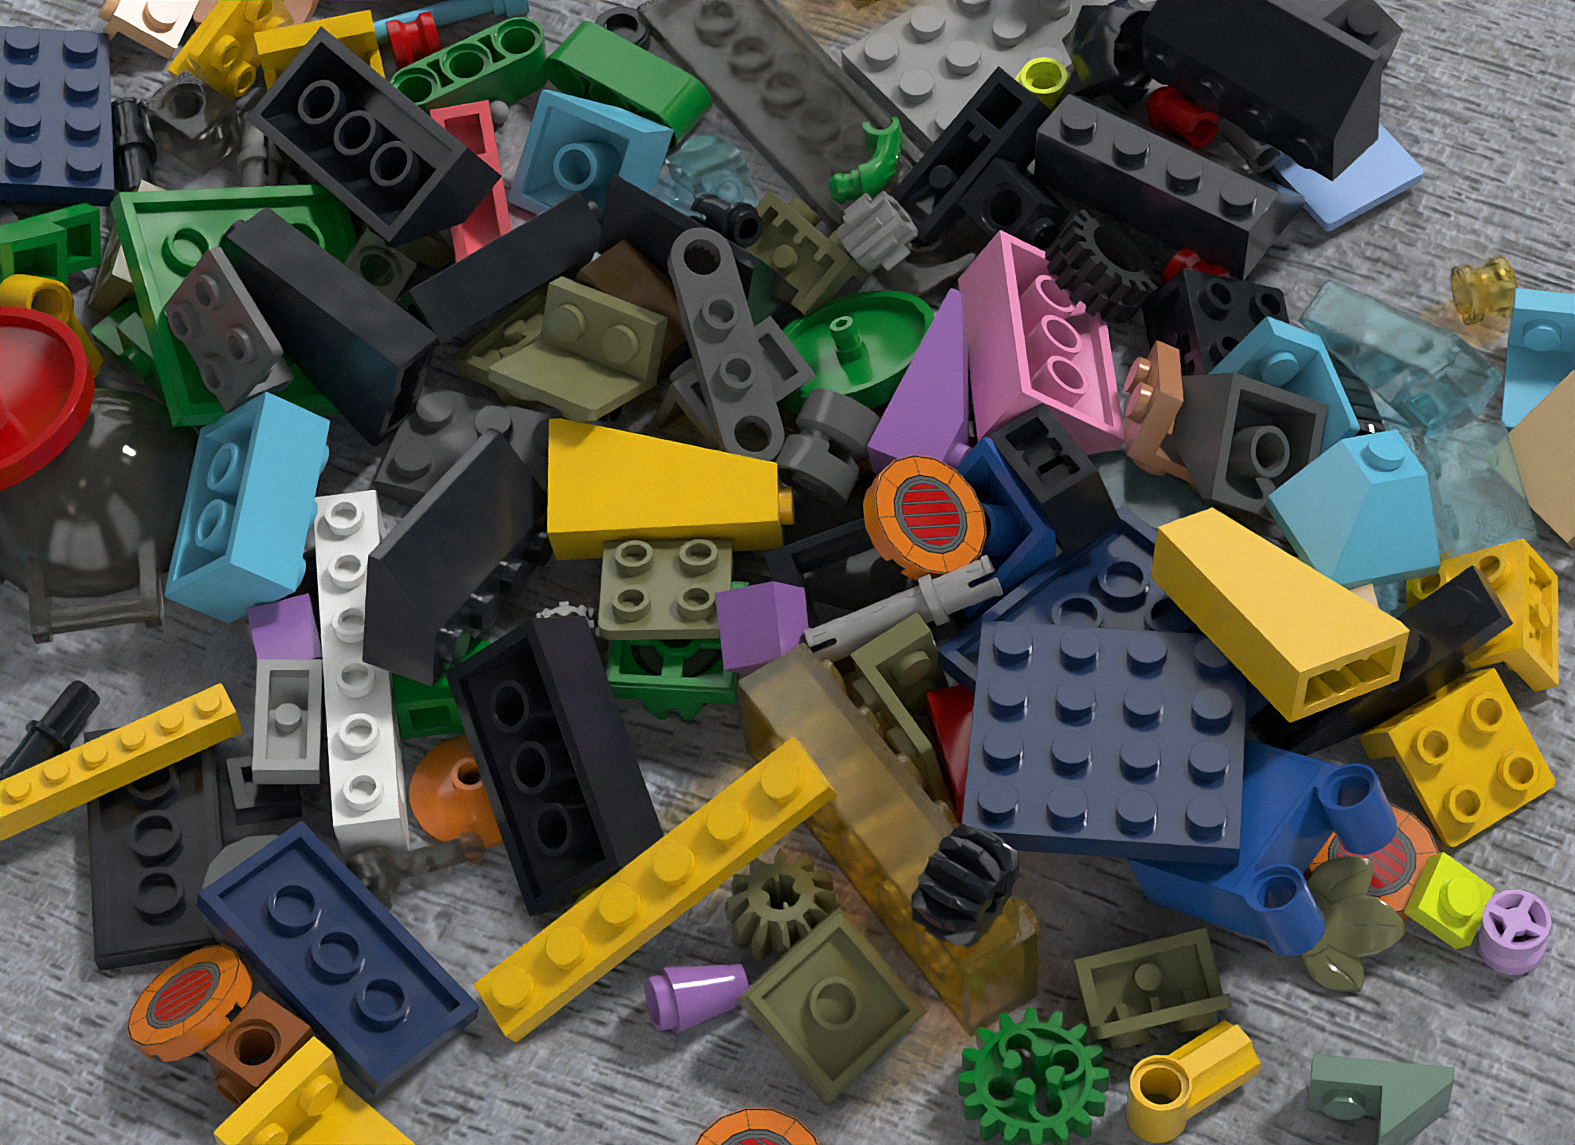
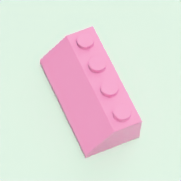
[958,230,1125,455]

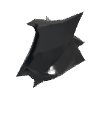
[1053,0,1156,112]

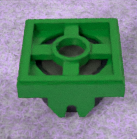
[606,581,749,721]

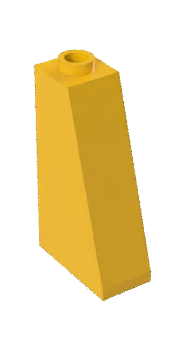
[547,418,795,561]
[1150,508,1410,723]

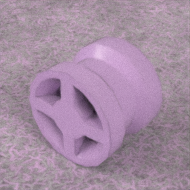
[1477,889,1552,975]

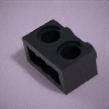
[988,403,1122,557]

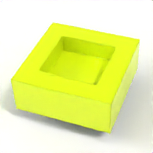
[1404,852,1495,950]

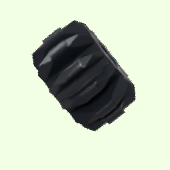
[911,824,1019,948]

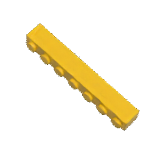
[0,683,243,841]

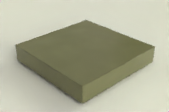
[736,908,928,1104]

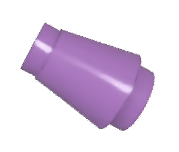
[644,963,749,1034]

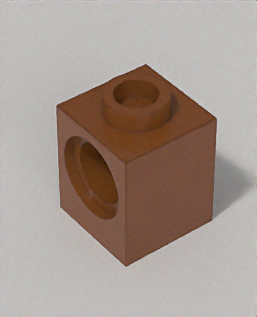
[205,991,314,1108]

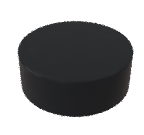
[594,7,652,51]

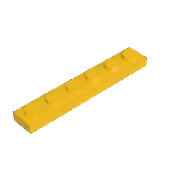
[473,737,838,1043]

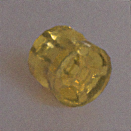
[1450,254,1518,326]

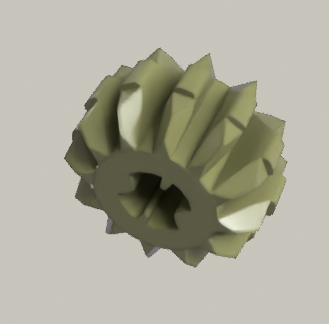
[725,848,840,963]

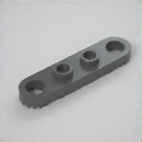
[667,228,784,462]

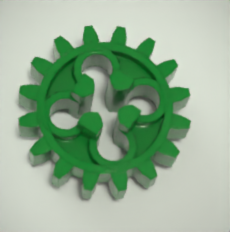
[958,1007,1109,1145]

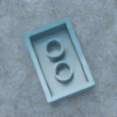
[164,391,330,624]

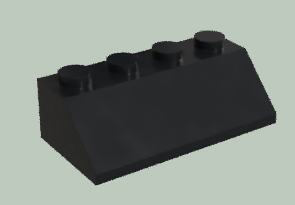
[1142,0,1383,182]
[246,26,502,247]
[1034,94,1305,281]
[362,428,553,687]
[445,616,664,916]

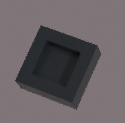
[226,755,302,826]

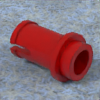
[1146,86,1219,148]

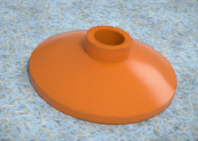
[409,734,504,850]

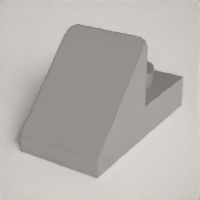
[252,659,324,784]

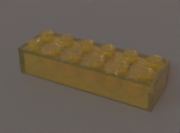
[737,642,1041,1038]

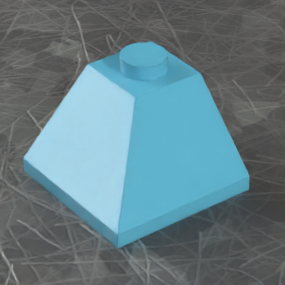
[507,90,674,215]
[1265,429,1441,590]

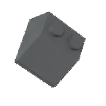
[1171,372,1328,523]

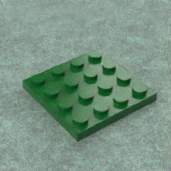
[110,184,371,427]

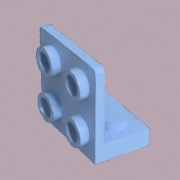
[1269,123,1423,231]

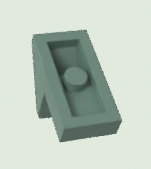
[1307,1054,1455,1145]

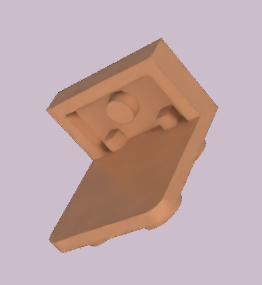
[1123,340,1199,493]

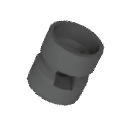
[774,388,881,507]

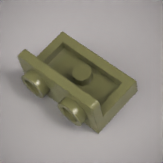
[1071,927,1233,1051]

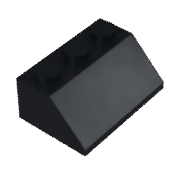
[598,174,799,327]

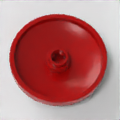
[0,307,95,491]

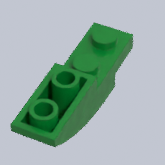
[0,203,101,286]

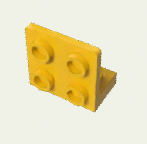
[167,0,294,111]
[1406,538,1559,692]
[1357,668,1556,847]
[213,1036,415,1145]

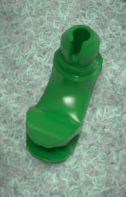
[828,116,904,205]

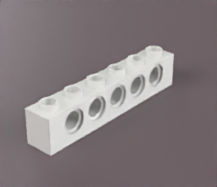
[314,490,410,865]

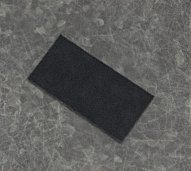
[84,727,224,971]

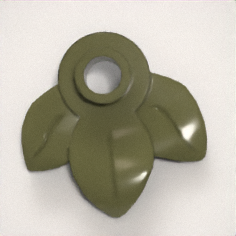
[1294,856,1407,992]

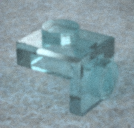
[665,135,758,219]

